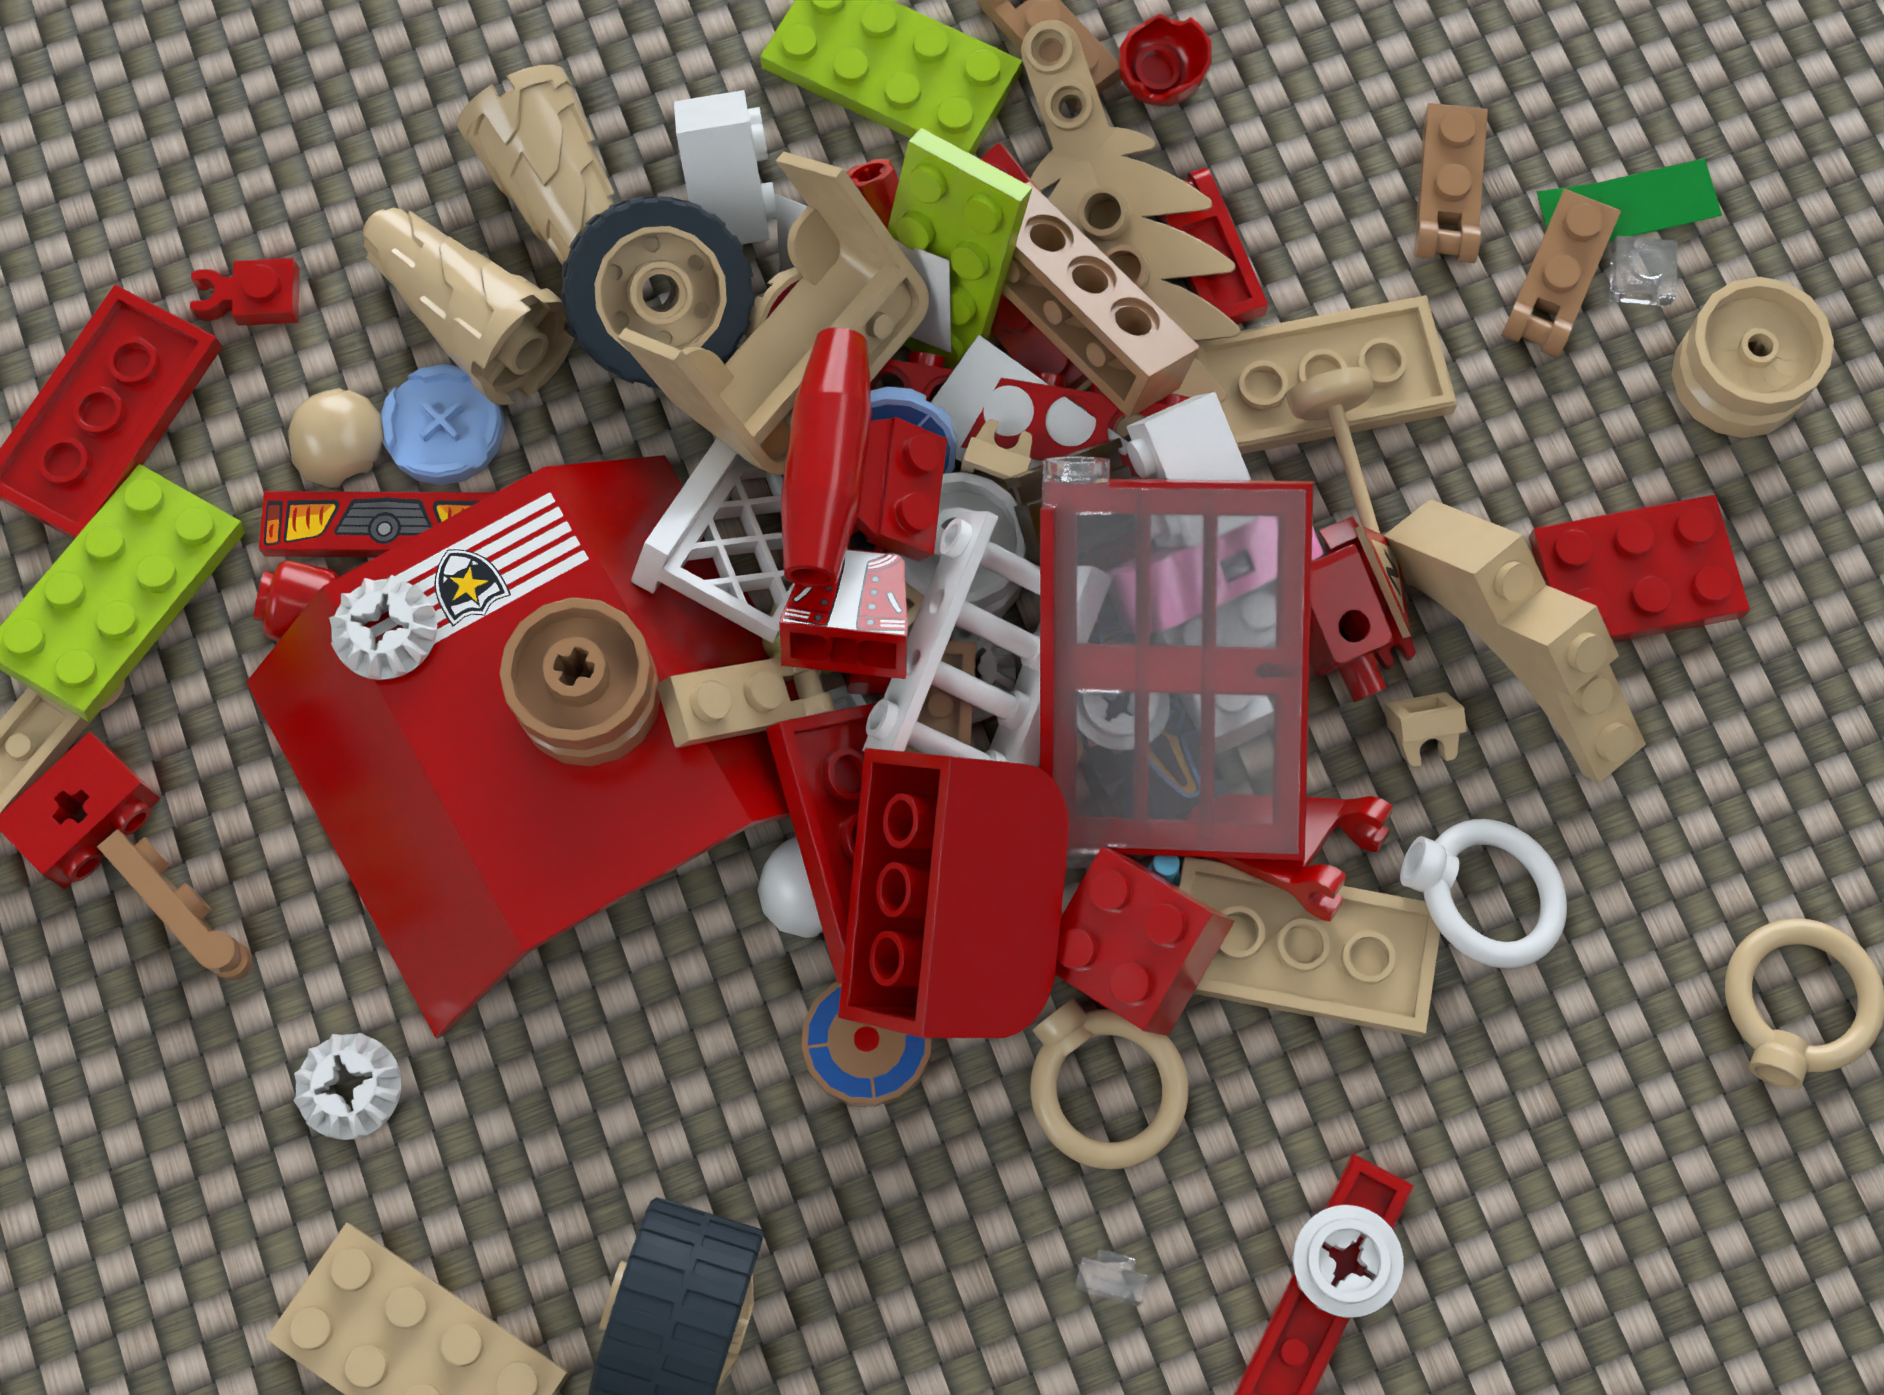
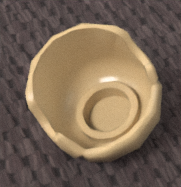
[288,388,384,488]

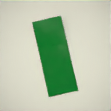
[1536,158,1722,242]

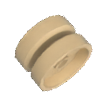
[1672,277,1834,438]

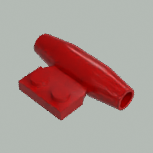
[781,327,947,588]

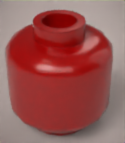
[253,560,339,641]

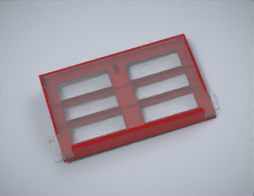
[1040,457,1314,868]

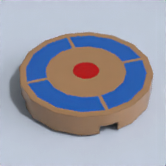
[801,982,932,1107]

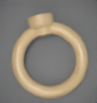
[1725,918,1884,1089]
[1030,998,1188,1169]

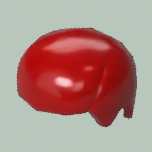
[1118,13,1212,107]

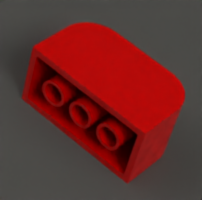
[838,748,1069,1038]

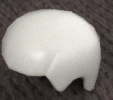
[757,837,823,938]

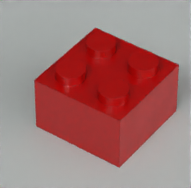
[1055,846,1235,1036]

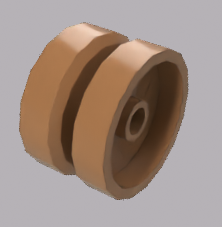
[499,597,660,766]

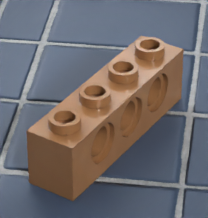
[1002,182,1200,418]

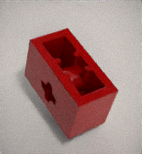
[0,732,161,889]

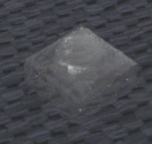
[1610,236,1678,306]
[1073,1250,1150,1307]

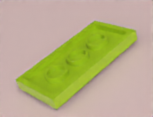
[760,0,1023,156]
[887,128,1032,370]
[0,464,245,723]

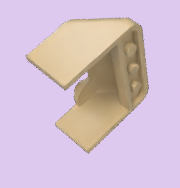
[617,151,929,475]

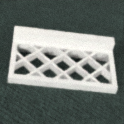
[631,438,795,643]

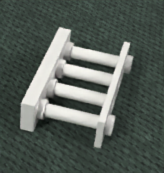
[862,511,1114,767]

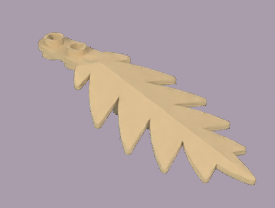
[1021,20,1241,437]

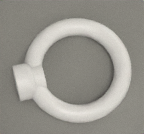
[1400,819,1567,968]

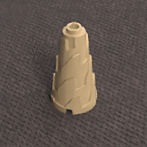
[457,64,614,266]
[363,208,574,405]

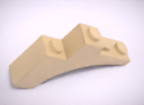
[1384,499,1646,783]

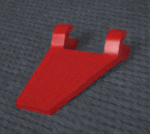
[1185,792,1393,922]

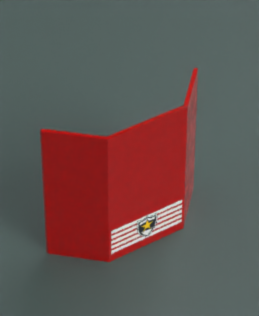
[246,455,799,1039]

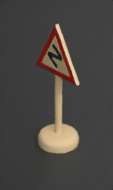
[1285,367,1411,638]

